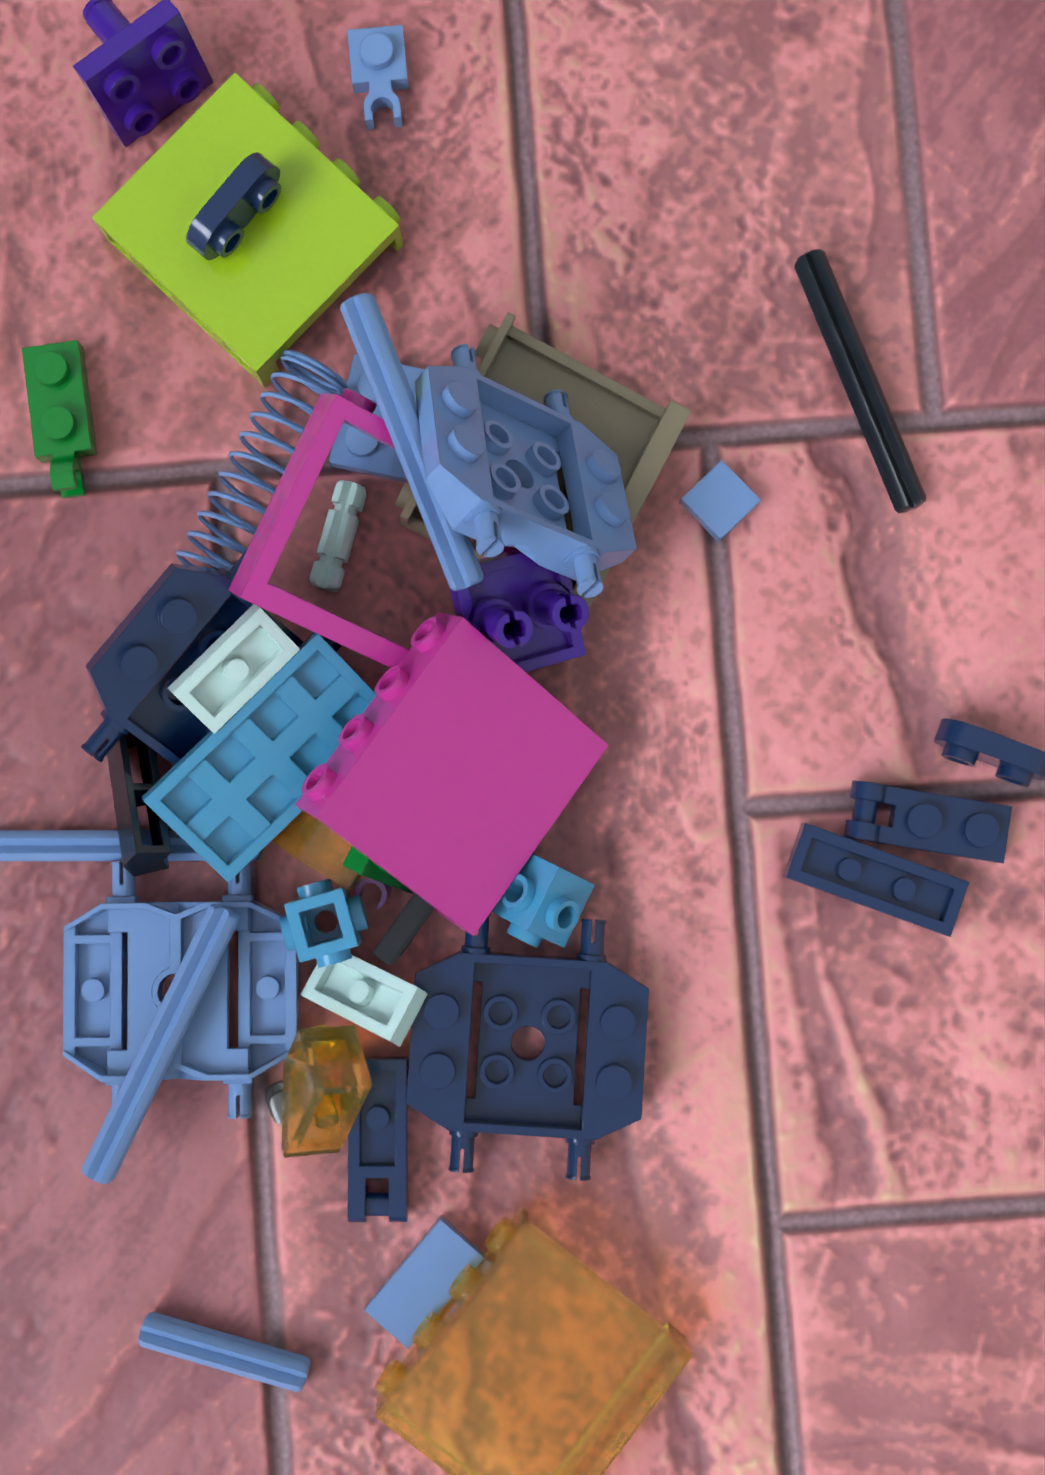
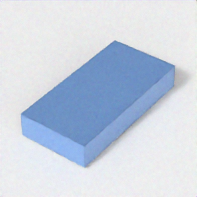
[364,1215,485,1349]

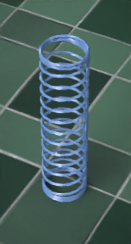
[176,350,348,571]

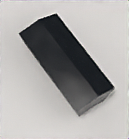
[107,732,172,877]

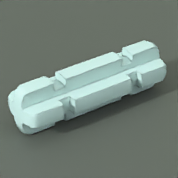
[309,480,367,592]

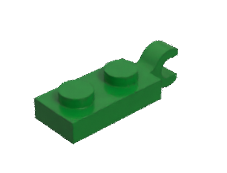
[22,340,97,499]

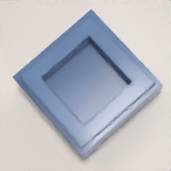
[679,460,761,543]

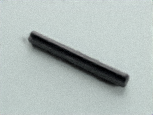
[794,249,926,513]

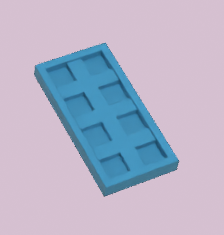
[142,632,376,882]

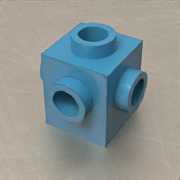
[491,854,595,948]
[279,878,369,968]

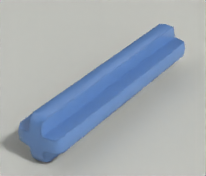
[138,1312,310,1392]

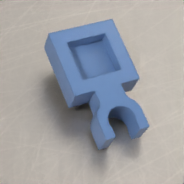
[347,25,409,130]

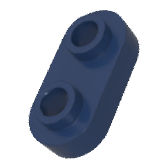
[186,152,281,260]
[934,718,1045,787]

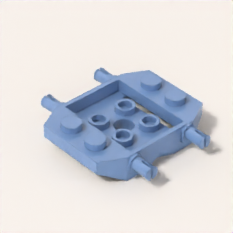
[414,344,637,598]
[63,860,300,1119]

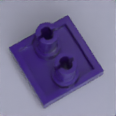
[73,0,213,147]
[450,549,589,672]

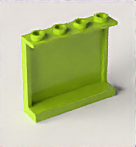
[92,73,403,388]

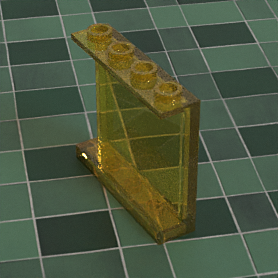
[374,1207,693,1475]

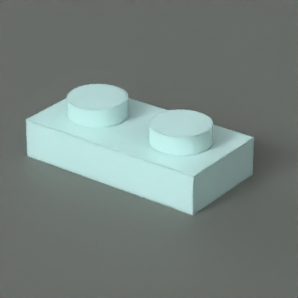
[168,604,300,734]
[300,955,428,1047]

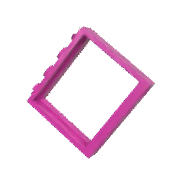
[228,388,517,668]

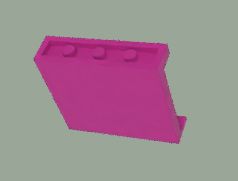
[295,612,609,936]

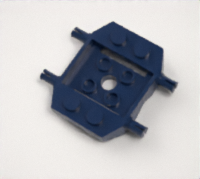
[81,550,342,765]
[406,913,649,1181]

